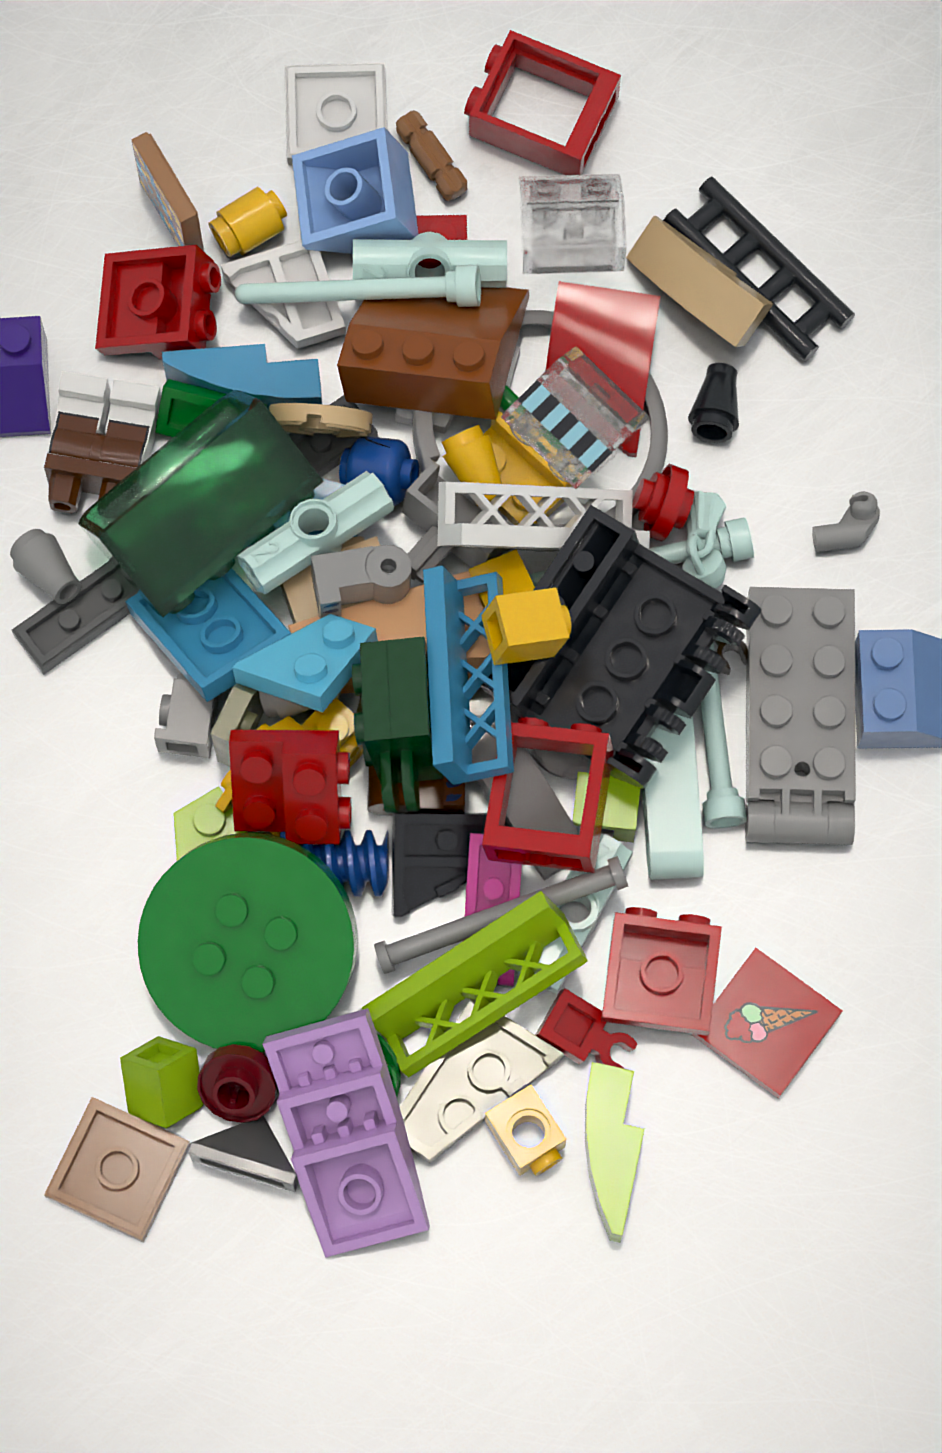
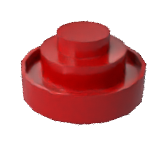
[632,463,694,542]

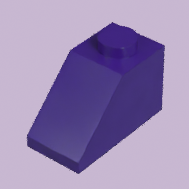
[0,316,51,437]

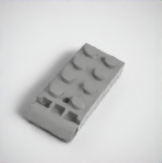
[745,587,856,845]

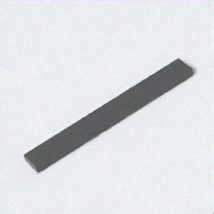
[12,395,378,675]

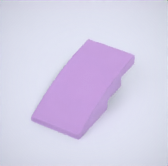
[263,1008,430,1258]

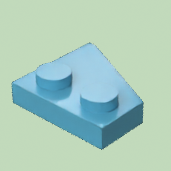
[233,614,378,713]

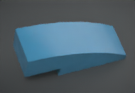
[162,344,322,414]

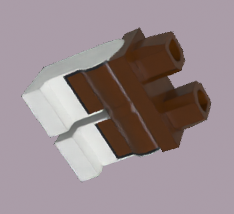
[44,371,161,522]

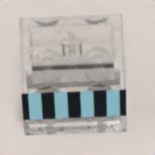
[501,346,650,489]

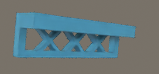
[423,565,514,785]

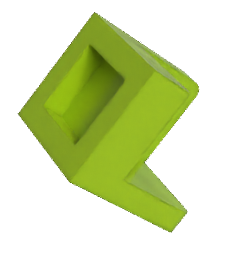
[572,771,640,843]
[120,1036,203,1128]

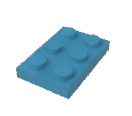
[125,547,291,702]

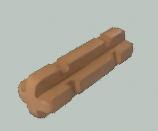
[396,110,467,201]

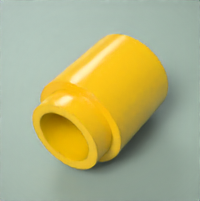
[208,186,287,257]

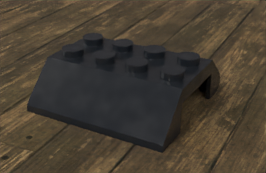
[481,505,762,789]

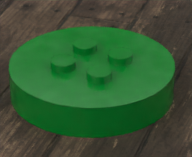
[137,833,358,1052]

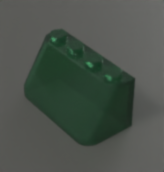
[78,390,324,617]

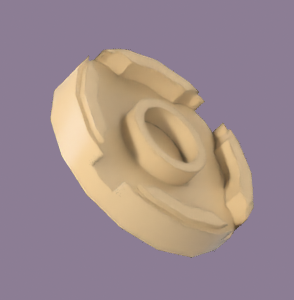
[268,403,373,438]

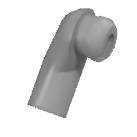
[812,491,880,552]

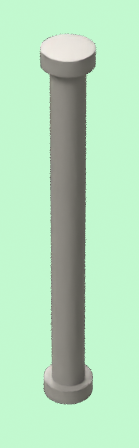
[374,856,629,974]

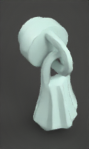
[683,490,727,589]

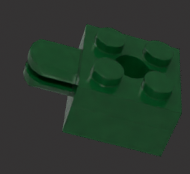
[352,636,444,814]

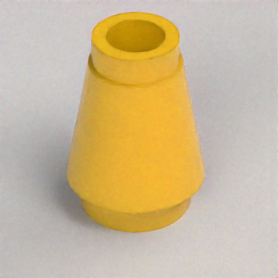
[441,425,502,506]

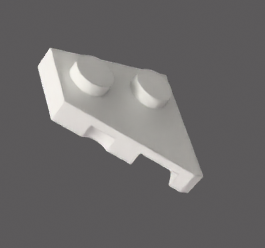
[221,240,346,349]

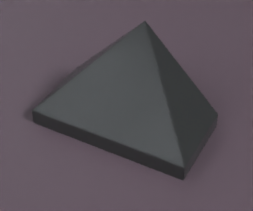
[188,1115,298,1192]

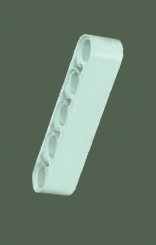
[642,714,704,880]

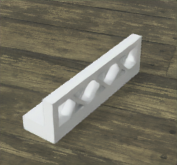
[437,481,650,551]

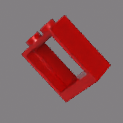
[464,30,621,181]
[482,717,614,873]

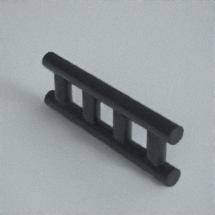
[663,176,855,361]

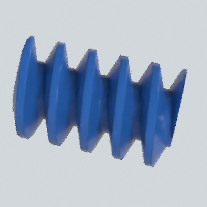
[280,830,389,897]

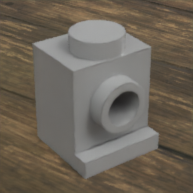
[154,673,219,758]

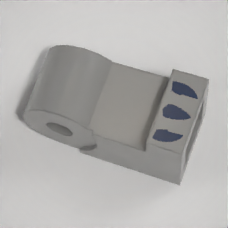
[311,545,411,619]

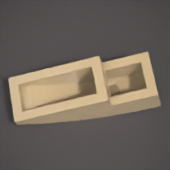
[626,216,773,347]

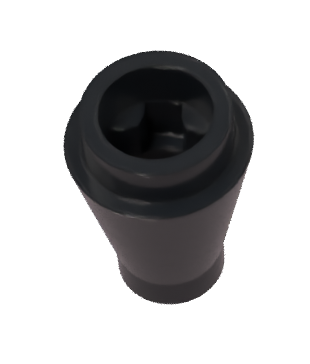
[688,363,739,443]

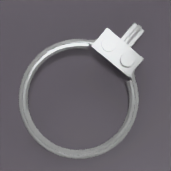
[402,310,668,583]

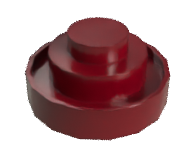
[197,1044,278,1123]

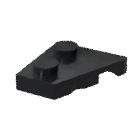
[391,812,487,917]

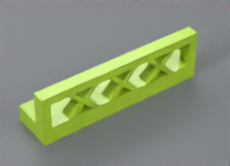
[362,891,588,1078]

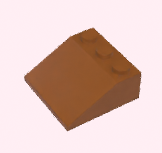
[337,287,530,420]

